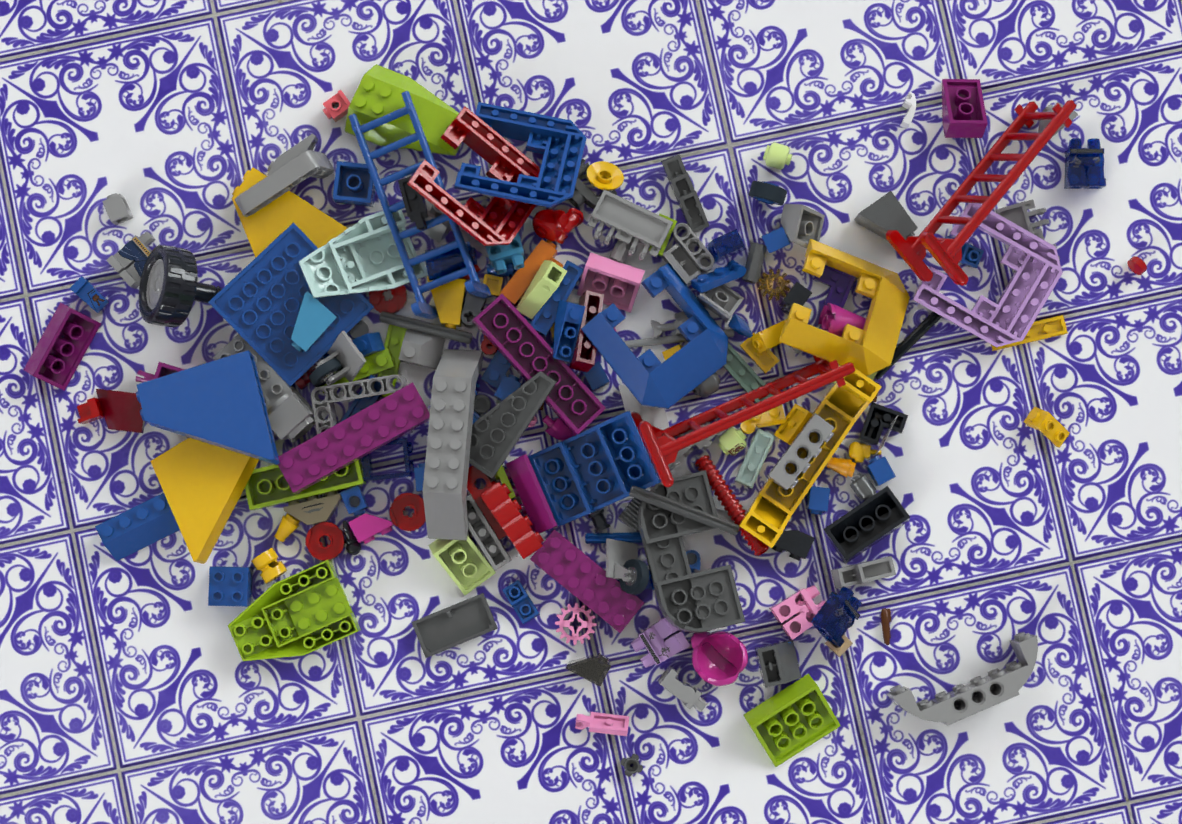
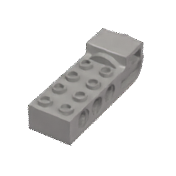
[213,334,315,442]

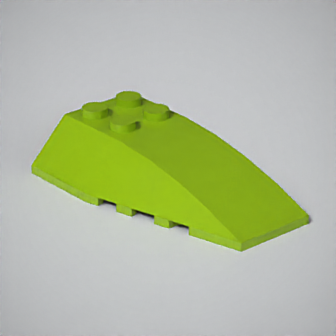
[345,64,462,156]

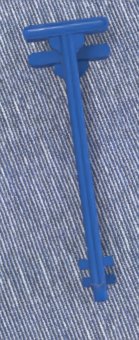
[348,91,491,320]

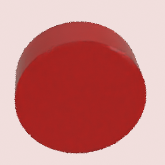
[1127,256,1147,275]

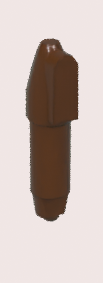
[881,608,892,645]

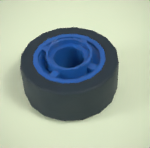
[749,181,787,205]

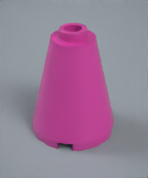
[818,303,866,337]

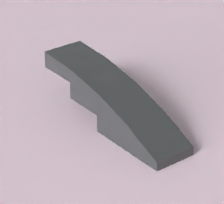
[661,154,709,233]

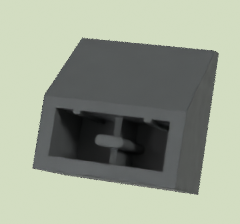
[755,640,802,688]

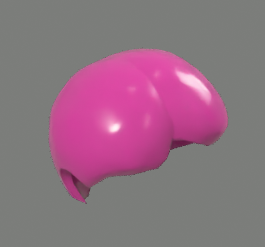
[691,631,748,686]

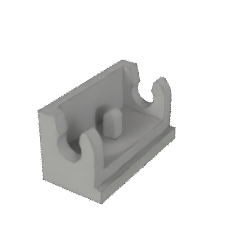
[662,244,702,285]

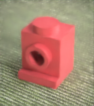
[323,90,350,122]

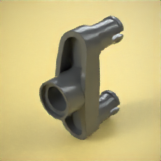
[568,159,617,210]

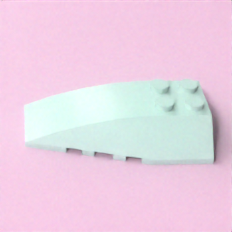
[299,210,429,298]

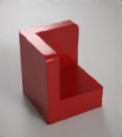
[77,398,104,424]

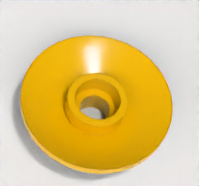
[586,161,624,190]

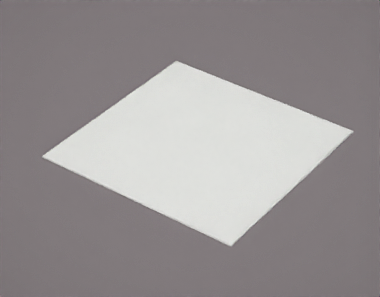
[875,415,898,455]

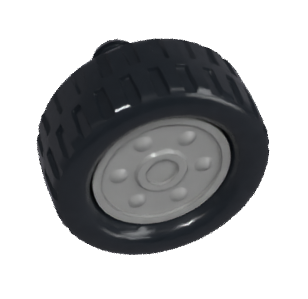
[139,245,222,328]

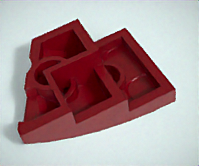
[96,389,145,433]

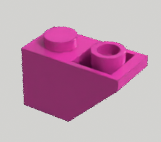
[348,513,394,544]

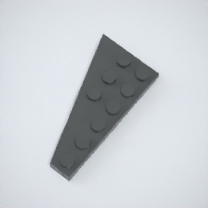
[469,371,557,479]

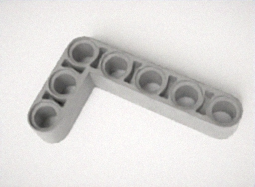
[235,150,335,217]
[311,375,407,435]

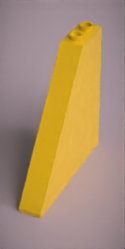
[232,167,348,258]
[150,438,259,564]

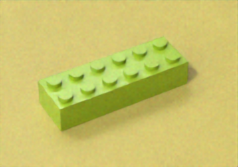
[245,458,366,510]

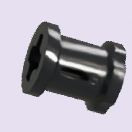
[588,509,611,533]

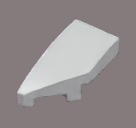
[900,92,916,129]

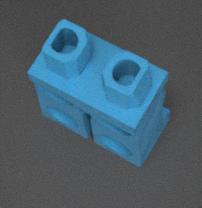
[485,232,525,275]

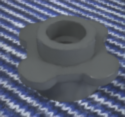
[621,754,643,777]

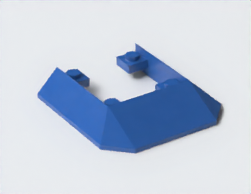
[454,102,587,208]
[581,263,729,409]

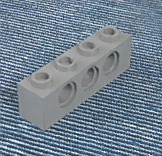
[767,413,834,490]
[466,494,512,570]

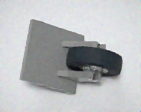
[309,331,366,387]
[606,538,649,595]

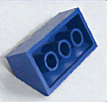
[95,493,180,561]

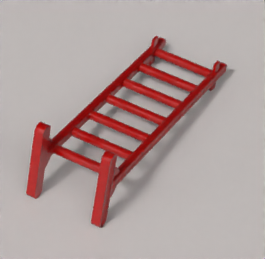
[886,100,1077,286]
[631,355,855,487]

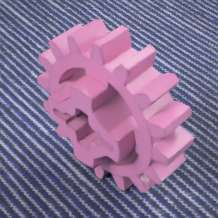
[555,603,597,645]

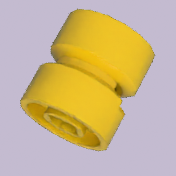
[251,548,287,584]

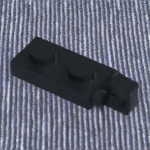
[398,176,428,231]

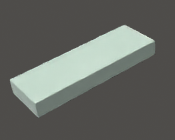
[734,428,776,489]

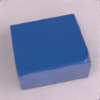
[728,314,753,338]

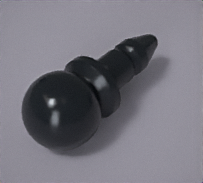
[343,521,361,555]

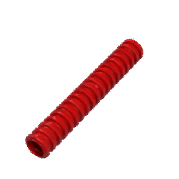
[694,455,769,556]

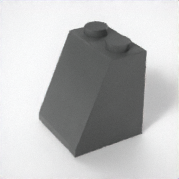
[854,191,918,241]

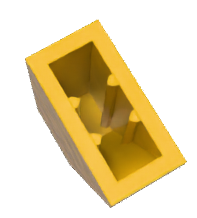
[427,275,467,329]

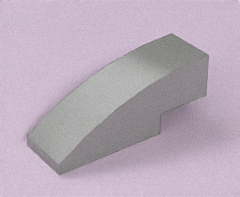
[831,556,896,589]

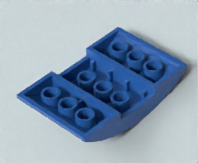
[528,411,660,527]

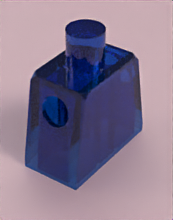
[706,229,747,264]

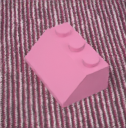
[577,253,645,313]

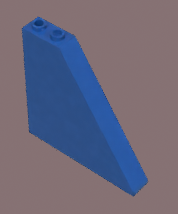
[136,350,280,465]

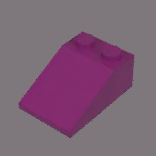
[942,79,988,138]

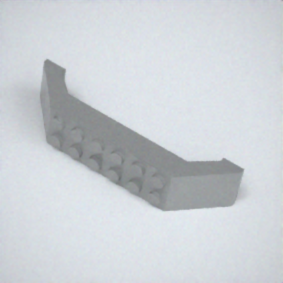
[423,349,483,541]

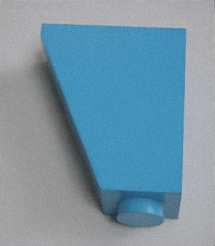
[291,291,336,352]

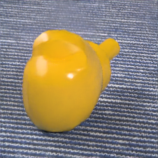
[848,442,881,463]

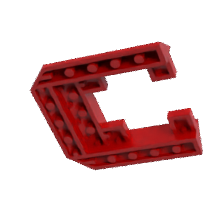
[407,106,540,246]

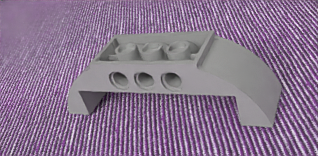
[886,632,1038,725]

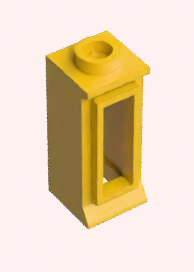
[751,319,787,354]

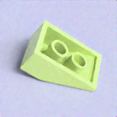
[428,534,496,595]

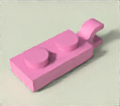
[575,712,629,736]

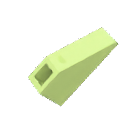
[516,260,567,319]

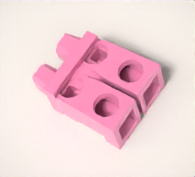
[769,585,830,640]

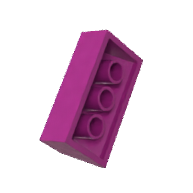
[24,302,101,391]
[504,454,558,534]

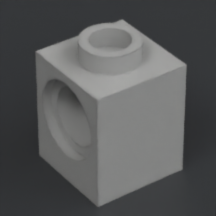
[102,193,133,225]

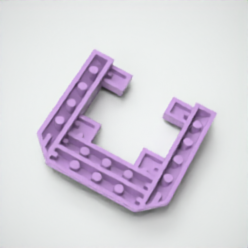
[912,203,1063,347]

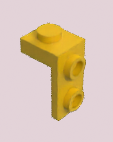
[1023,407,1070,448]

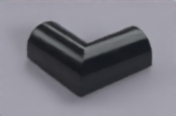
[859,402,908,445]

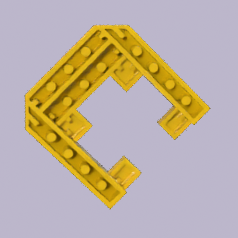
[779,239,910,376]

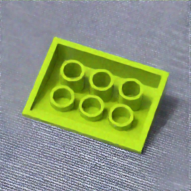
[743,673,841,767]

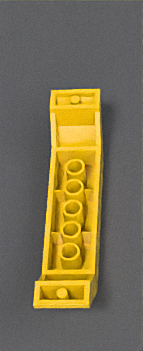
[739,369,882,548]

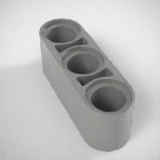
[673,223,714,273]

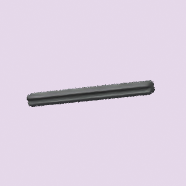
[629,486,740,535]

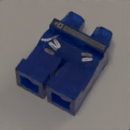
[1064,138,1106,189]
[811,586,862,647]

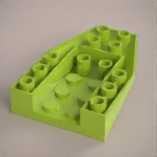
[228,560,361,661]

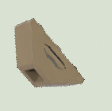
[283,491,342,525]

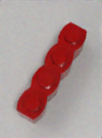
[480,482,544,559]

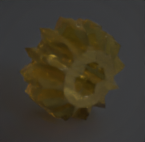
[758,269,790,301]

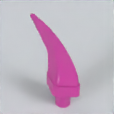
[542,415,582,441]

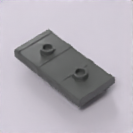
[411,593,498,658]

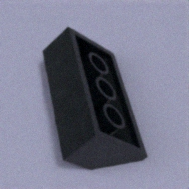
[824,486,910,564]

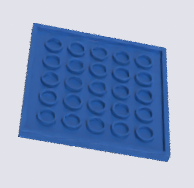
[208,222,374,386]

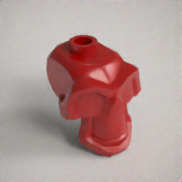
[532,208,584,244]

